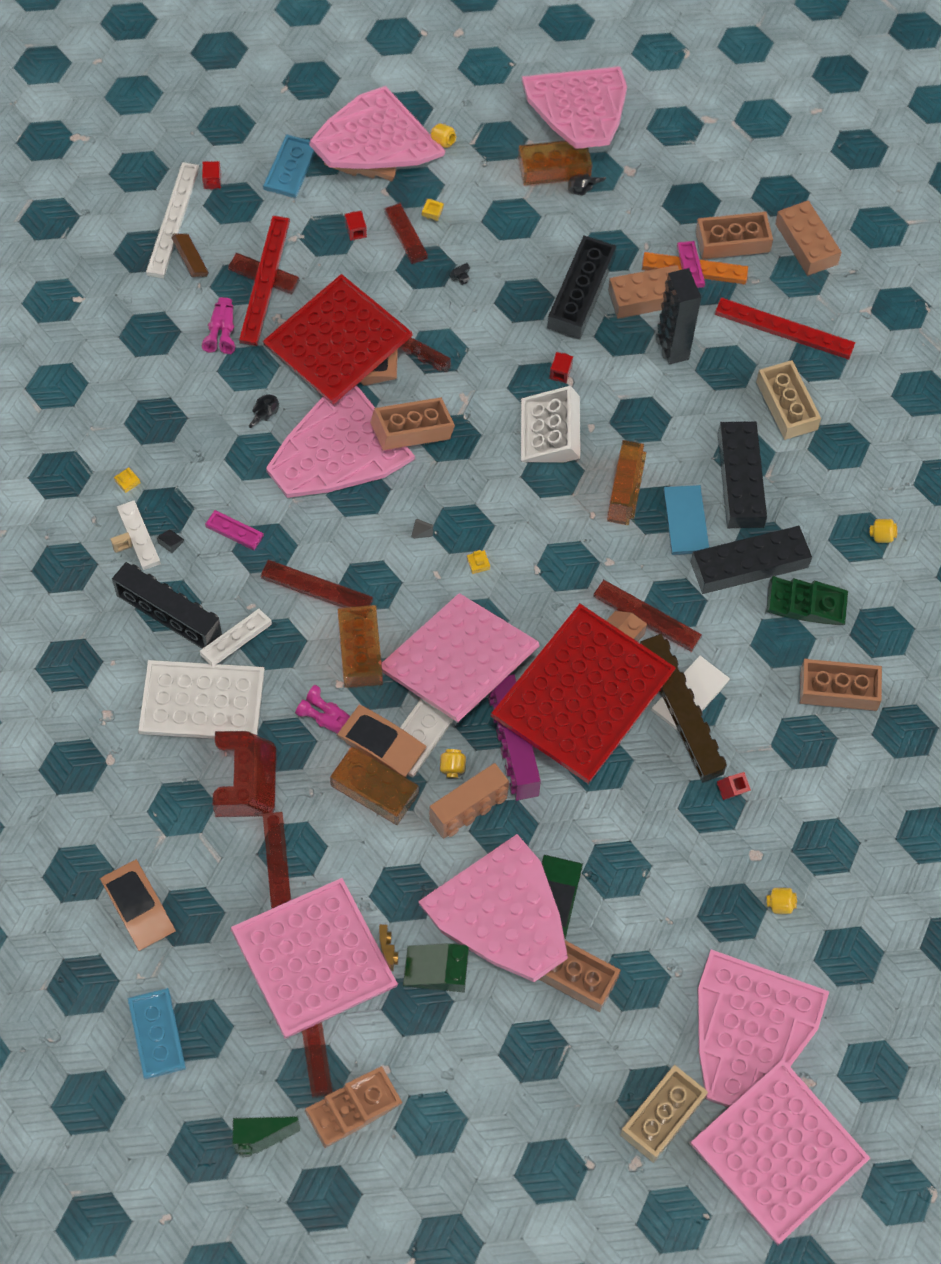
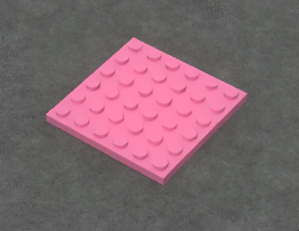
[378,593,540,722]
[231,878,398,1039]
[690,1059,870,1245]

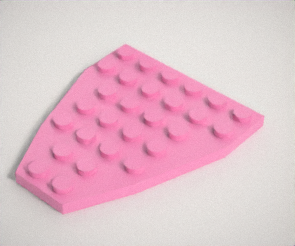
[522,67,627,149]
[309,86,445,169]
[266,385,415,498]
[418,834,568,982]
[698,950,830,1108]

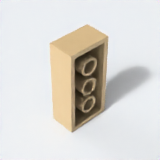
[756,360,821,440]
[620,1065,708,1163]

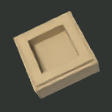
[110,532,133,553]

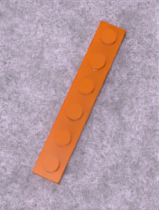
[642,252,748,285]

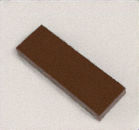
[172,234,209,277]

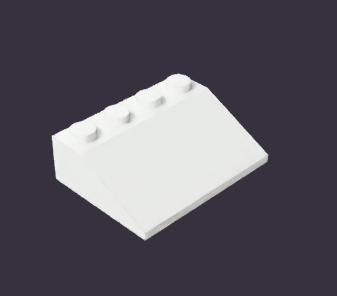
[521,386,580,463]

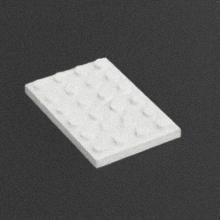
[138,660,265,741]

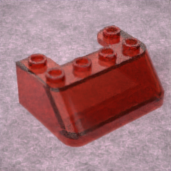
[213,731,276,817]

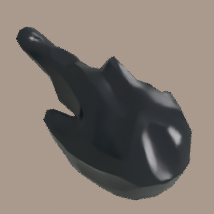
[568,173,606,196]
[249,394,279,428]

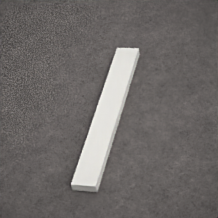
[146,162,199,279]

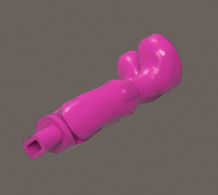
[202,298,236,354]
[295,685,350,734]

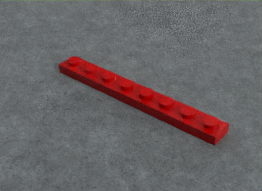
[239,215,290,346]
[715,297,856,360]

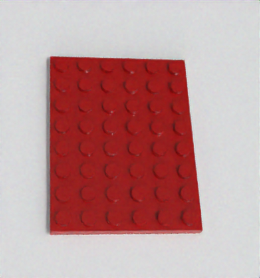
[491,603,676,784]

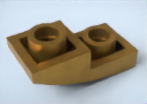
[379,924,399,971]

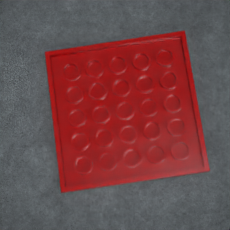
[263,274,413,405]

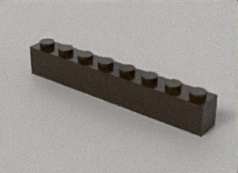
[640,633,727,783]

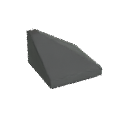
[411,519,433,539]

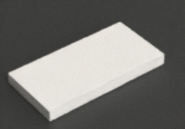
[651,656,730,731]
[400,698,454,778]

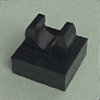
[449,262,471,285]

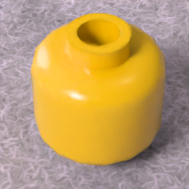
[430,123,456,148]
[870,519,898,543]
[440,749,466,778]
[767,887,797,914]

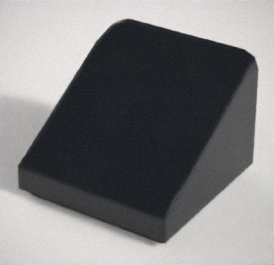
[157,529,184,553]

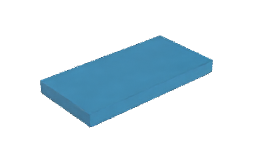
[263,134,316,198]
[663,485,709,555]
[128,988,186,1080]

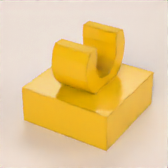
[422,199,444,221]
[114,467,140,493]
[467,550,490,574]

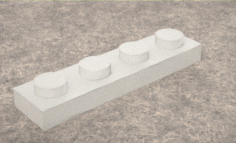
[117,501,161,570]
[200,609,272,667]

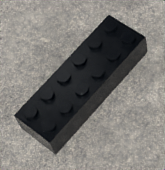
[547,235,617,339]
[656,268,701,365]
[718,421,767,529]
[690,525,812,594]
[112,562,222,649]

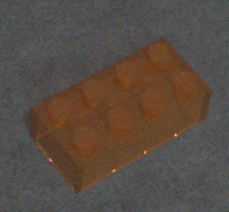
[518,140,592,186]
[607,440,647,526]
[338,605,383,688]
[330,746,419,826]

